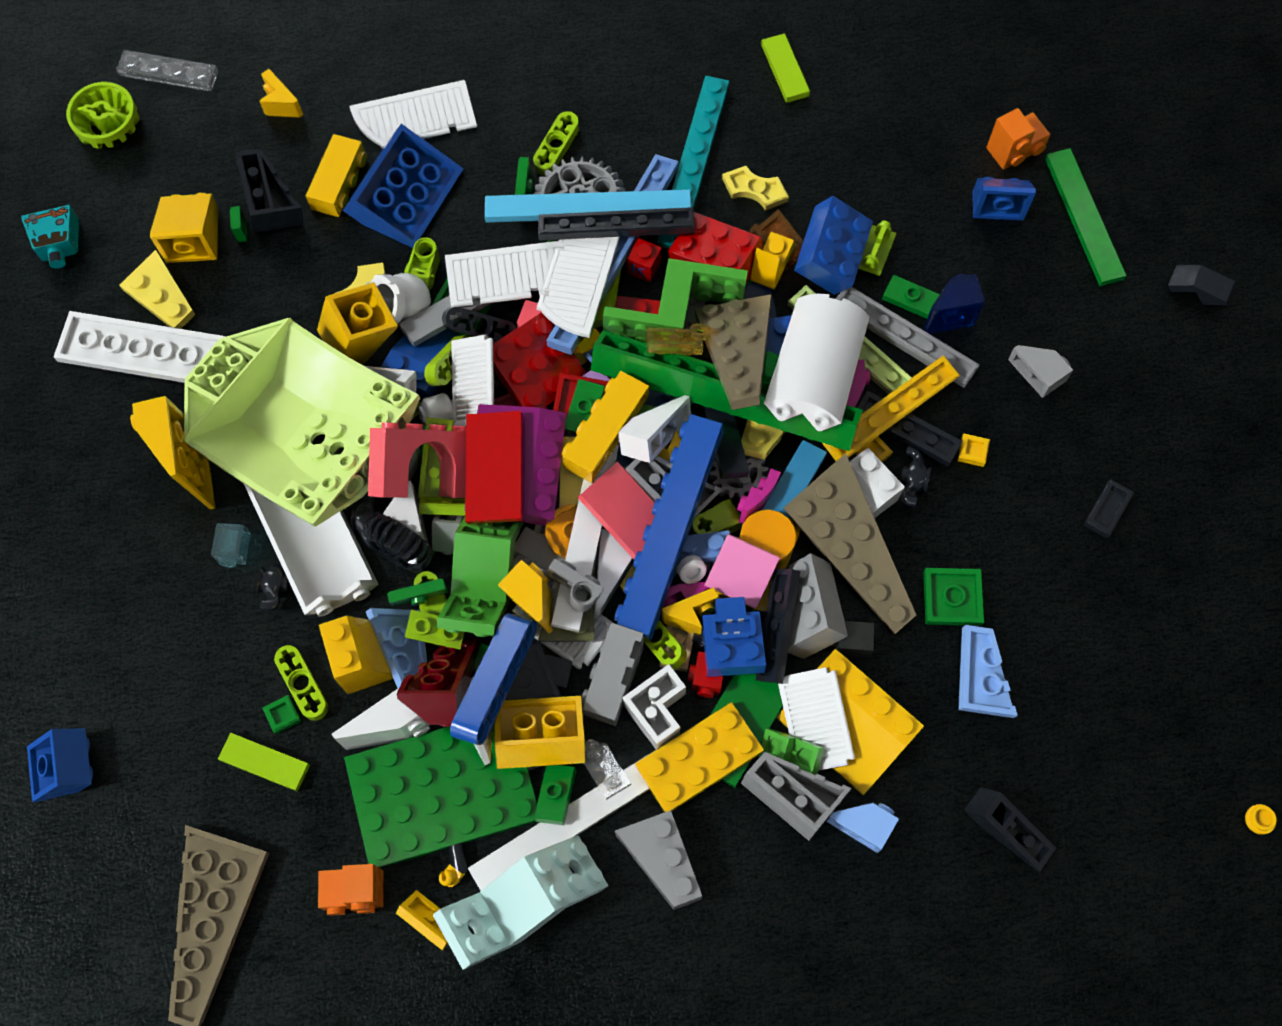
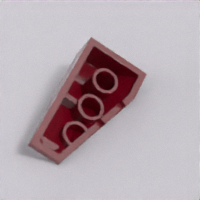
[396,638,478,727]

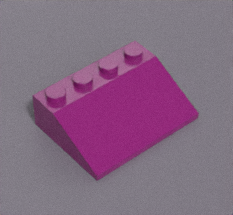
[464,404,566,526]

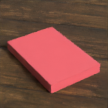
[577,461,655,560]

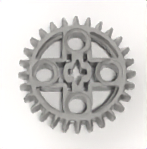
[534,156,626,194]

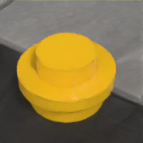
[1245,804,1276,835]

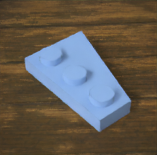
[366,608,427,688]
[959,625,1018,718]

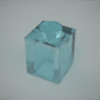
[211,523,251,567]

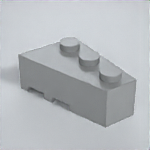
[615,810,702,910]

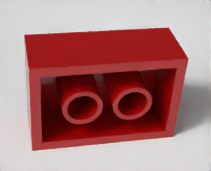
[668,212,763,285]

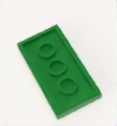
[710,674,783,788]

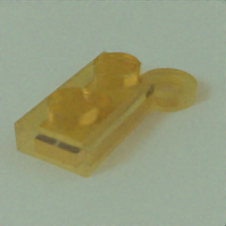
[645,323,711,355]

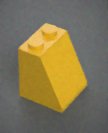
[150,193,218,263]
[317,282,398,365]
[319,616,394,694]

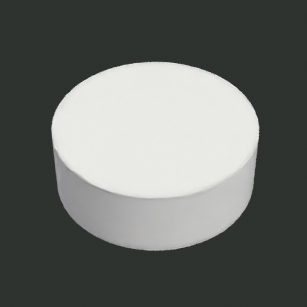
[677,555,707,584]

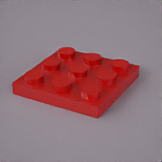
[493,312,587,408]

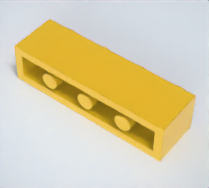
[562,371,649,483]

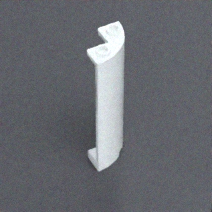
[764,294,870,431]
[244,484,379,617]

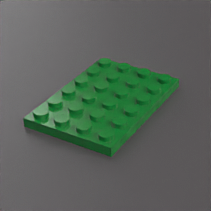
[344,721,537,869]

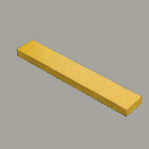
[822,355,960,461]

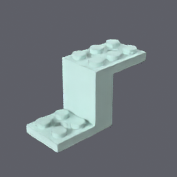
[433,835,608,970]

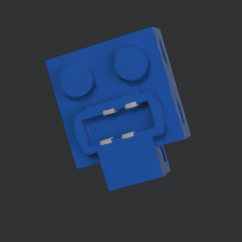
[702,597,766,677]

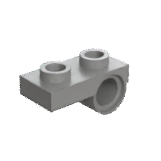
[547,558,603,612]

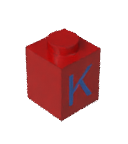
[627,238,662,283]

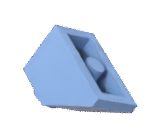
[827,803,899,853]

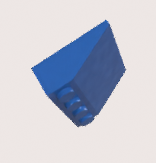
[343,124,464,248]

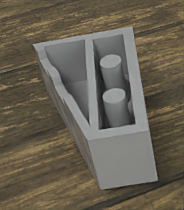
[625,456,723,518]
[788,553,848,659]
[581,623,644,726]
[741,752,851,841]

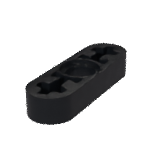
[442,307,516,342]

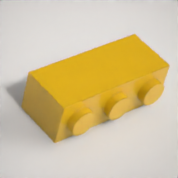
[306,134,367,217]

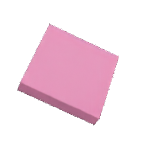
[704,534,780,609]

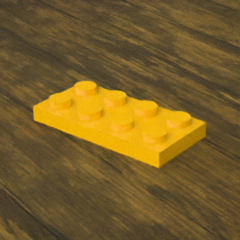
[635,702,764,812]

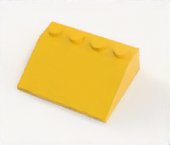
[130,396,216,510]
[776,649,924,795]

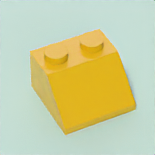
[498,560,553,634]

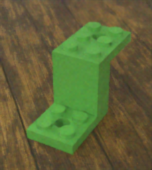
[603,258,748,353]
[437,517,525,637]

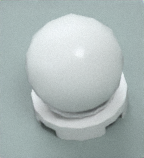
[365,273,431,324]

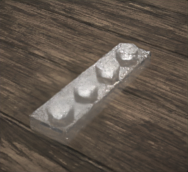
[116,50,218,91]

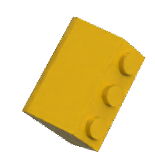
[495,696,585,769]

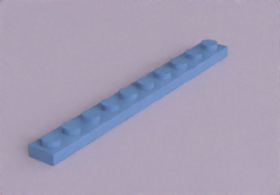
[546,154,679,355]

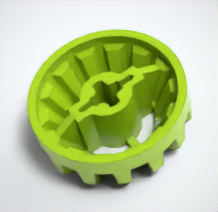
[66,82,139,148]

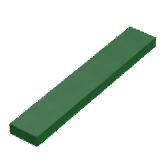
[1045,148,1126,286]

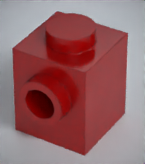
[688,651,723,698]

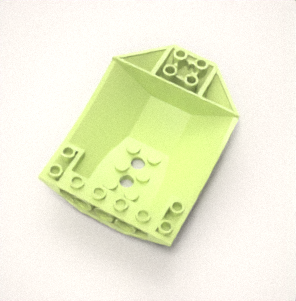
[184,318,420,527]

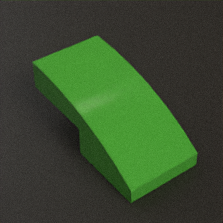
[758,728,825,775]

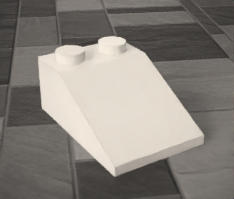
[850,448,905,518]
[332,688,430,750]

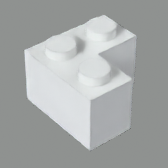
[622,664,686,750]

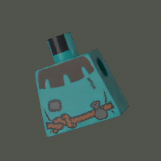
[21,205,79,268]

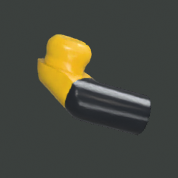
[439,843,468,887]

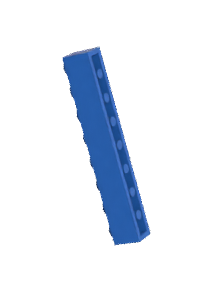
[614,414,724,640]

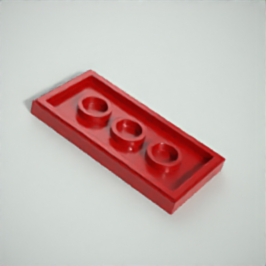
[465,411,523,524]

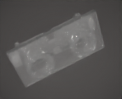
[584,739,632,800]

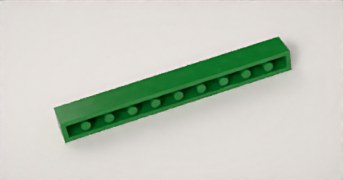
[591,330,863,451]

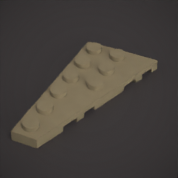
[695,294,771,410]
[783,453,916,634]
[168,825,269,1026]

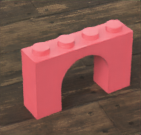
[368,422,466,498]

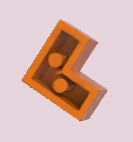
[986,108,1050,170]
[318,864,384,915]

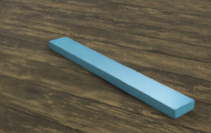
[485,190,691,222]

